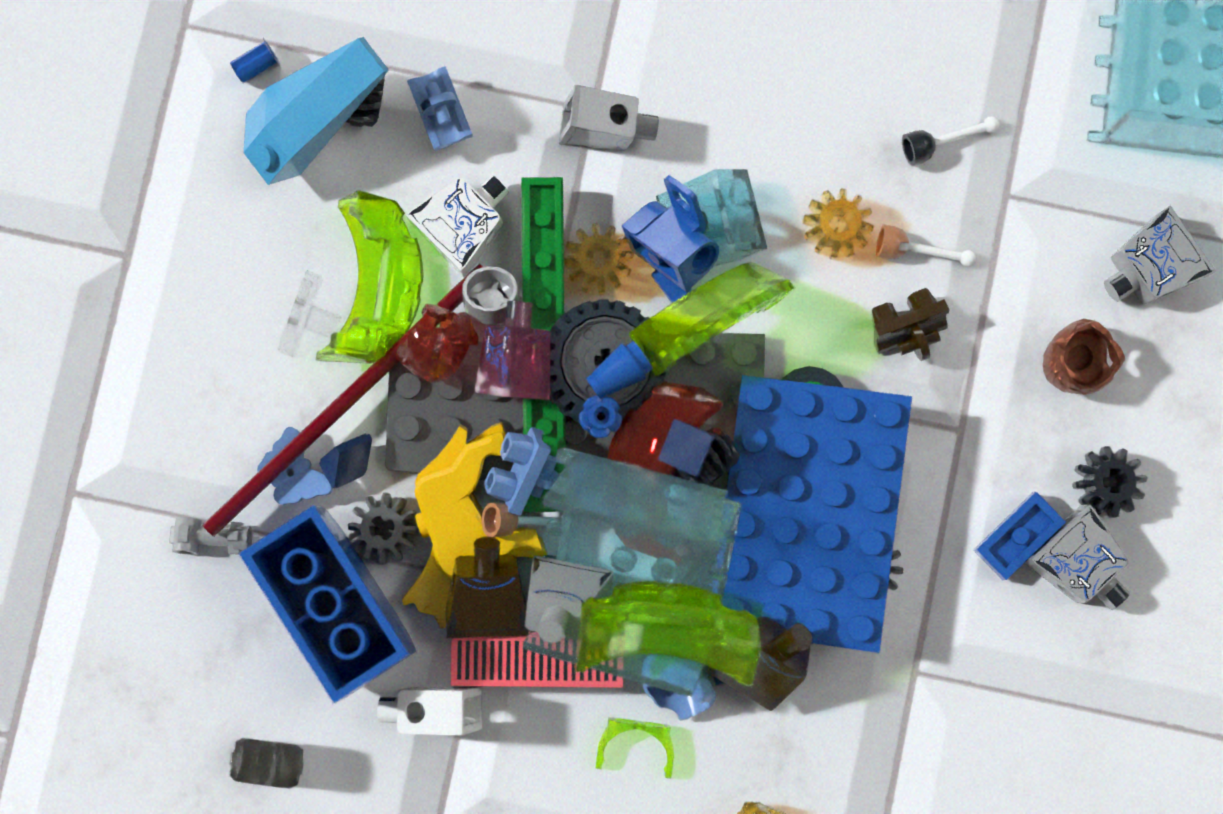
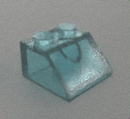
[656,169,768,267]

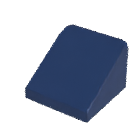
[658,419,715,477]
[318,433,372,488]

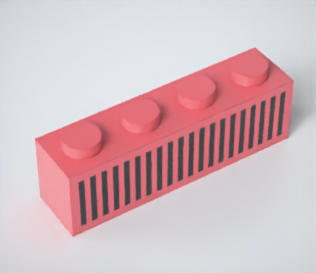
[451,626,623,688]

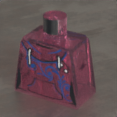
[475,301,550,400]

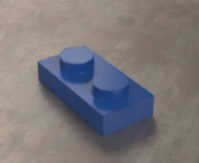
[973,492,1066,581]

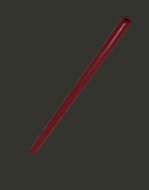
[202,263,483,537]

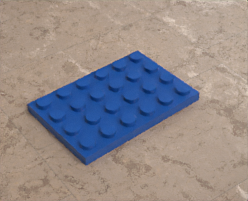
[708,375,912,653]

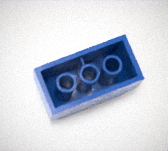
[239,505,416,704]

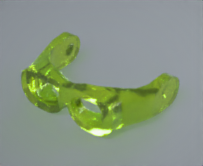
[595,717,674,779]

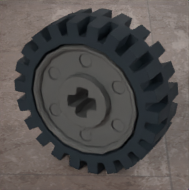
[539,299,668,424]

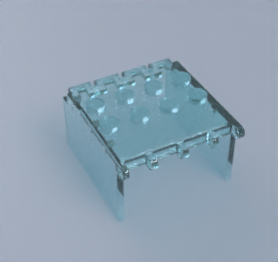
[1087,0,1223,158]
[523,448,742,697]

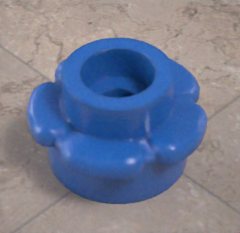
[579,396,622,438]

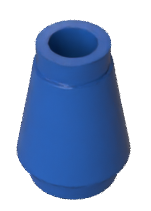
[586,341,653,399]

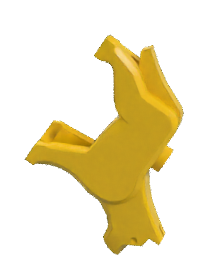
[402,422,548,629]

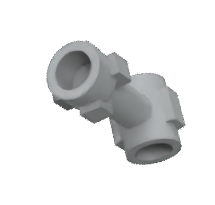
[169,517,253,555]

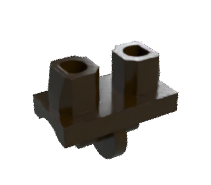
[872,288,950,361]

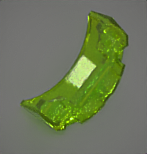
[316,190,424,364]
[629,261,796,377]
[575,581,761,686]

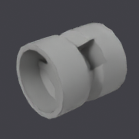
[462,266,519,344]

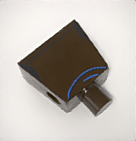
[445,537,529,638]
[707,616,812,711]

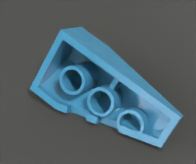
[243,37,389,185]

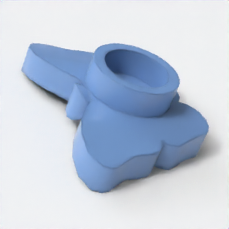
[257,427,333,505]

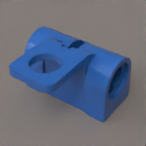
[622,175,719,292]

